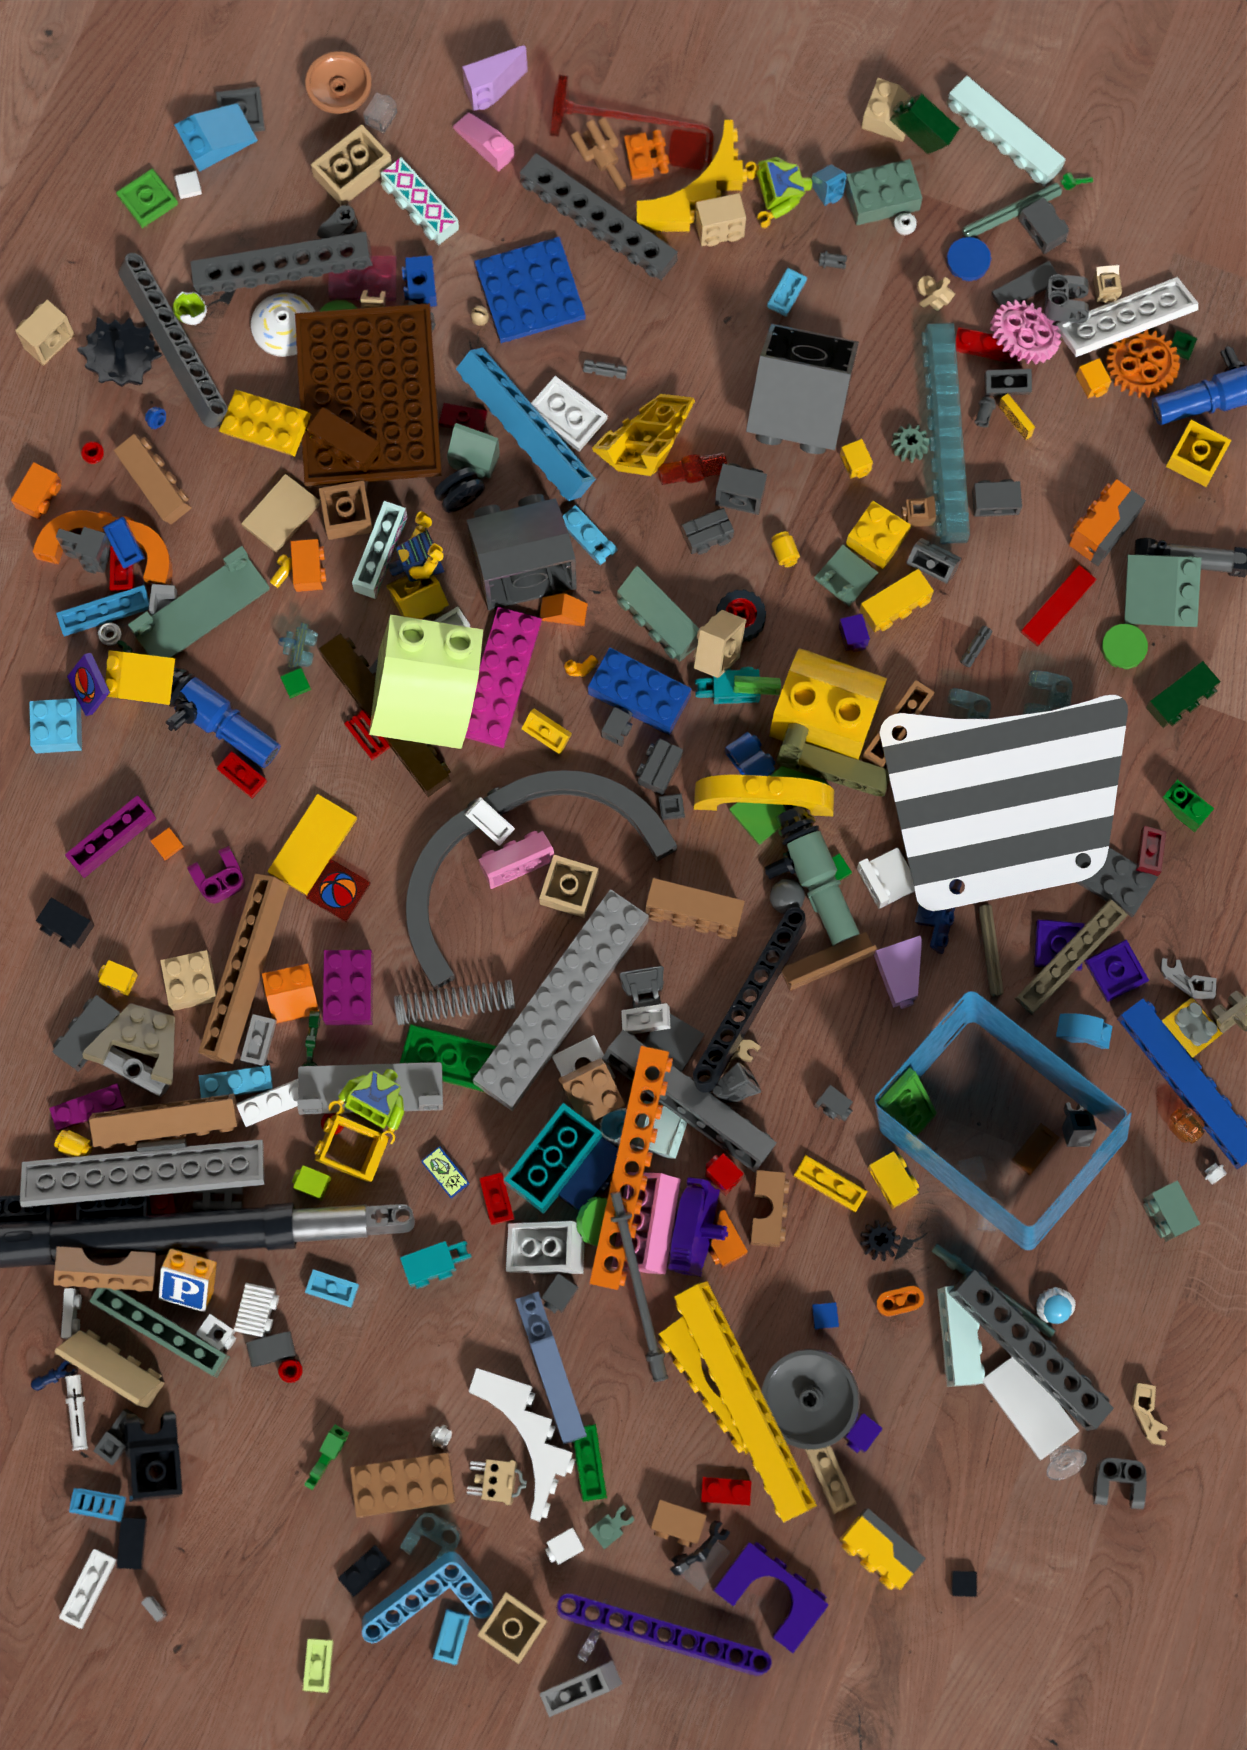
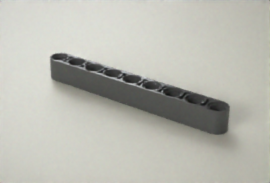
[118,253,227,428]

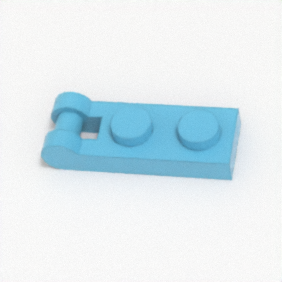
[563,505,618,565]

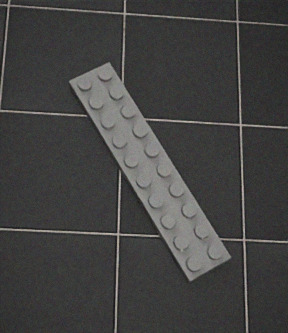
[20,1140,264,1207]

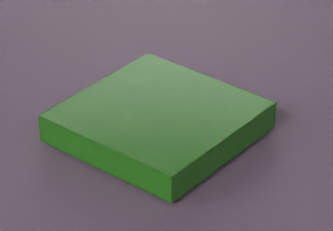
[116,169,178,228]

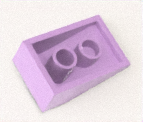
[463,45,527,111]

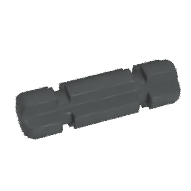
[583,359,627,379]
[960,626,992,667]

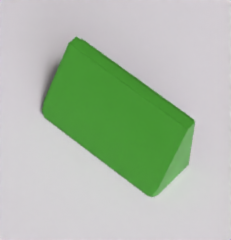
[734,676,781,695]

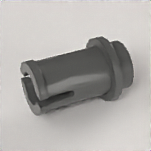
[818,251,847,270]
[974,397,996,427]

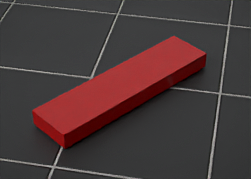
[1020,565,1097,647]

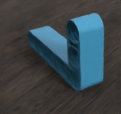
[362,1552,494,1643]

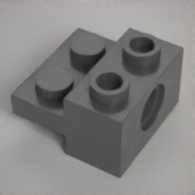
[56,527,111,574]

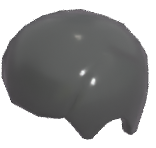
[770,879,805,914]

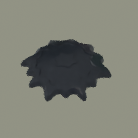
[77,317,162,387]

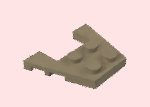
[83,1003,175,1085]

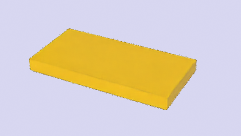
[267,794,357,897]

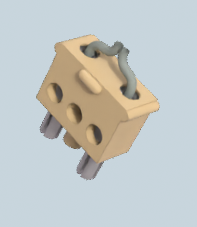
[466,1459,527,1505]

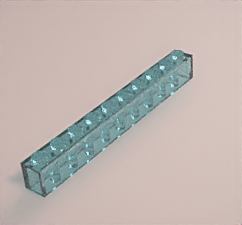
[921,323,970,544]

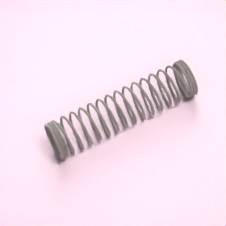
[394,979,515,1026]

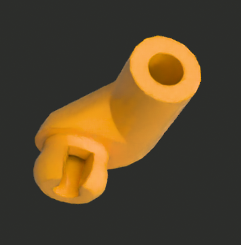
[564,655,599,677]

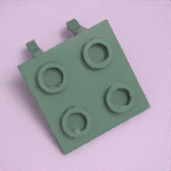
[814,545,878,607]

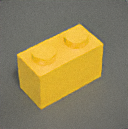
[867,1151,919,1209]

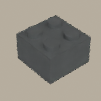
[715,463,767,515]

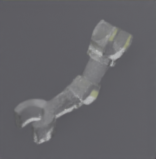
[577,1598,620,1662]

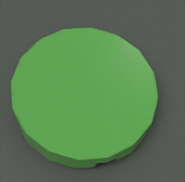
[1101,624,1148,669]
[577,1197,616,1246]

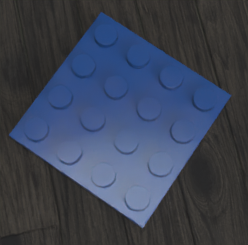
[475,237,586,343]

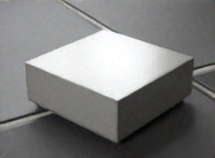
[141,1596,167,1622]

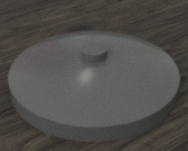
[762,1349,860,1450]

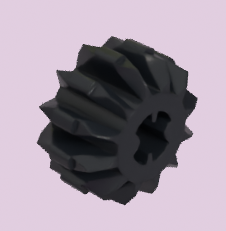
[860,1220,901,1261]

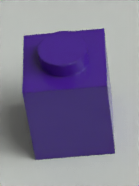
[839,614,870,652]
[844,1413,883,1454]

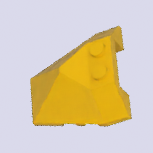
[592,394,695,476]

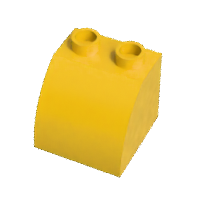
[769,648,887,760]

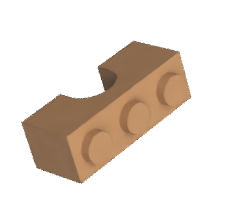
[750,1170,790,1247]

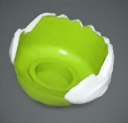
[172,292,207,325]

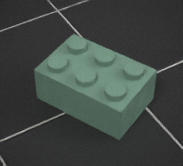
[845,159,923,226]

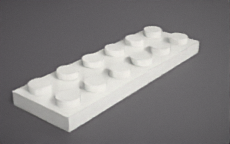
[1056,277,1198,357]

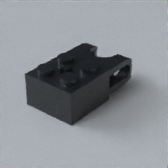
[124,1410,183,1502]

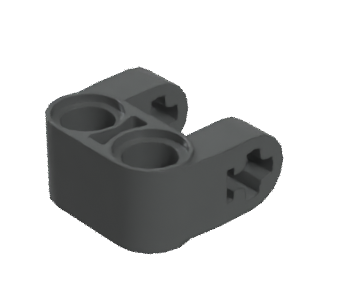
[1044,274,1089,323]
[1093,1458,1146,1510]

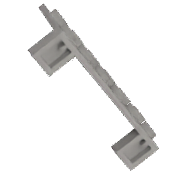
[298,1062,443,1115]

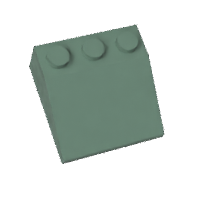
[1124,554,1201,627]

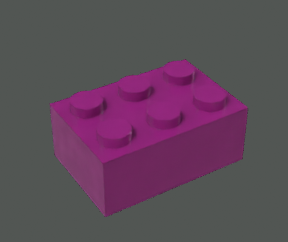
[323,950,374,1025]

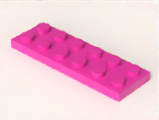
[465,607,542,748]

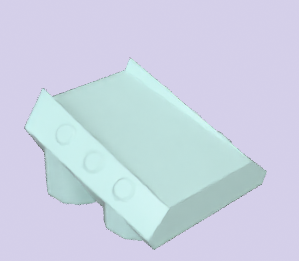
[631,1101,687,1159]

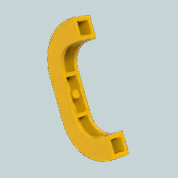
[694,775,835,817]

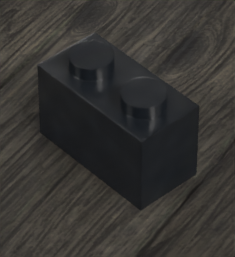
[36,897,95,949]

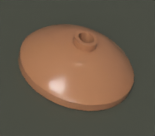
[305,52,372,114]

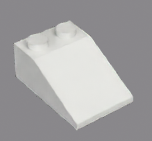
[506,1221,585,1274]

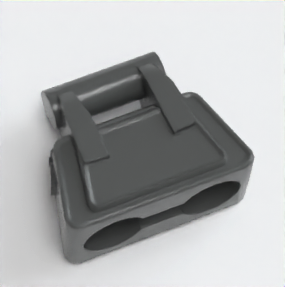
[619,966,664,1008]
[713,1063,762,1102]

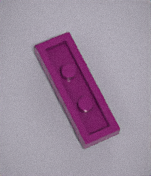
[49,1084,126,1132]

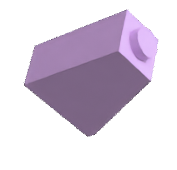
[874,936,922,1009]

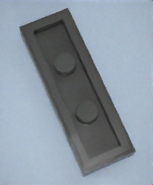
[991,261,1057,307]

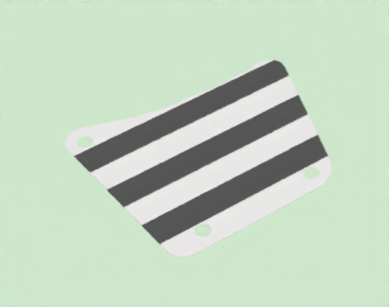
[880,695,1128,911]

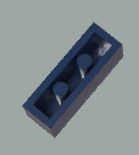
[559,1137,618,1212]

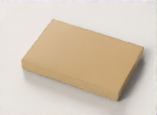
[242,474,321,553]

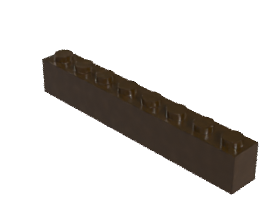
[318,633,451,797]

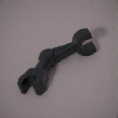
[670,1520,730,1576]

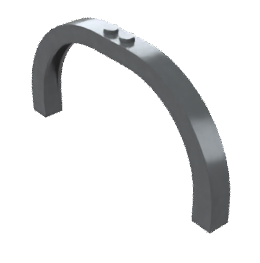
[406,770,677,991]

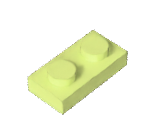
[303,1639,333,1692]

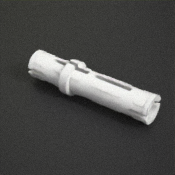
[65,1375,88,1451]

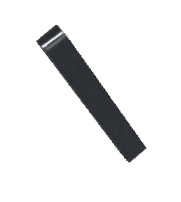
[693,907,807,1093]

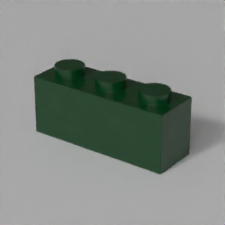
[1146,661,1221,729]

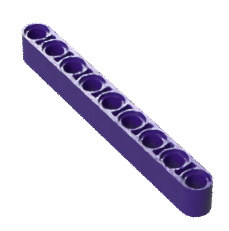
[556,1594,772,1676]

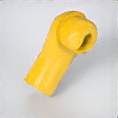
[270,554,292,588]

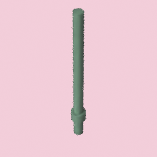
[931,1244,1056,1338]

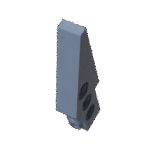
[515,1292,587,1444]

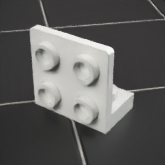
[857,848,915,909]

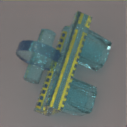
[278,623,318,669]

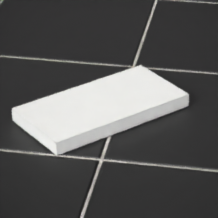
[983,1357,1079,1460]

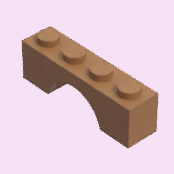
[53,1247,156,1291]

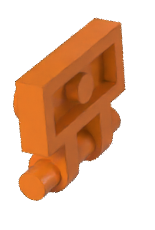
[624,130,669,180]

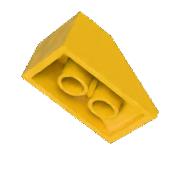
[105,650,175,705]

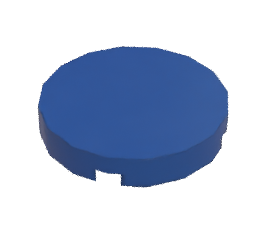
[946,237,991,281]

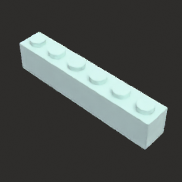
[947,76,1065,187]

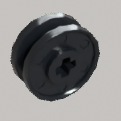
[434,467,485,513]

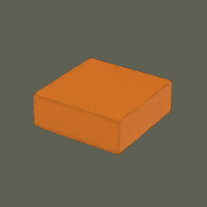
[151,828,184,861]

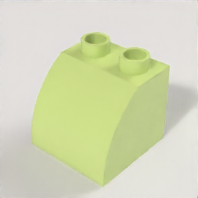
[369,614,483,749]

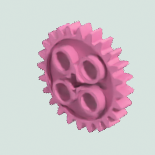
[990,300,1061,364]

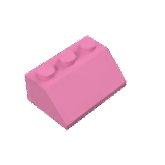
[479,831,554,889]

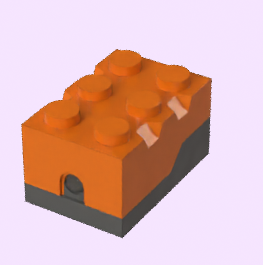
[1069,479,1146,566]

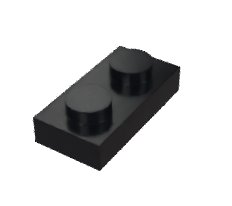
[338,1545,392,1597]

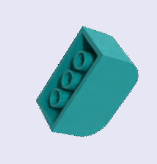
[504,1103,602,1213]

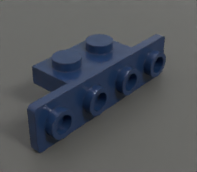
[915,879,962,954]

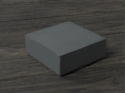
[659,793,685,821]

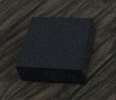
[951,1571,977,1597]

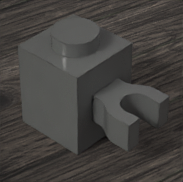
[1062,1102,1097,1147]

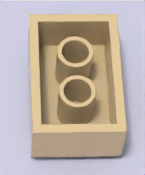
[311,125,392,206]

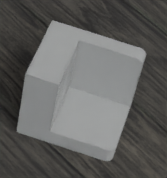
[149,584,178,616]

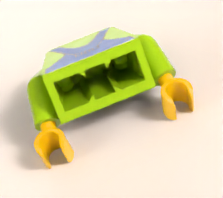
[745,157,812,228]
[329,1069,404,1145]

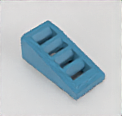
[69,1488,126,1522]

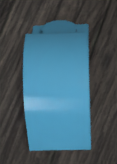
[1056,1013,1113,1049]

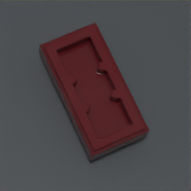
[439,403,488,433]

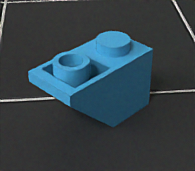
[811,165,847,206]

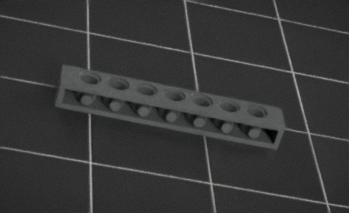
[520,153,678,281]
[190,232,373,296]
[948,1270,1114,1431]

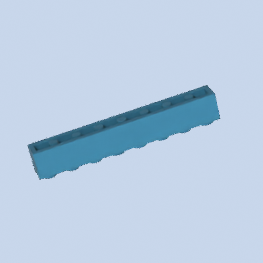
[456,348,596,501]

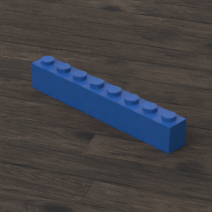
[1117,998,1247,1169]

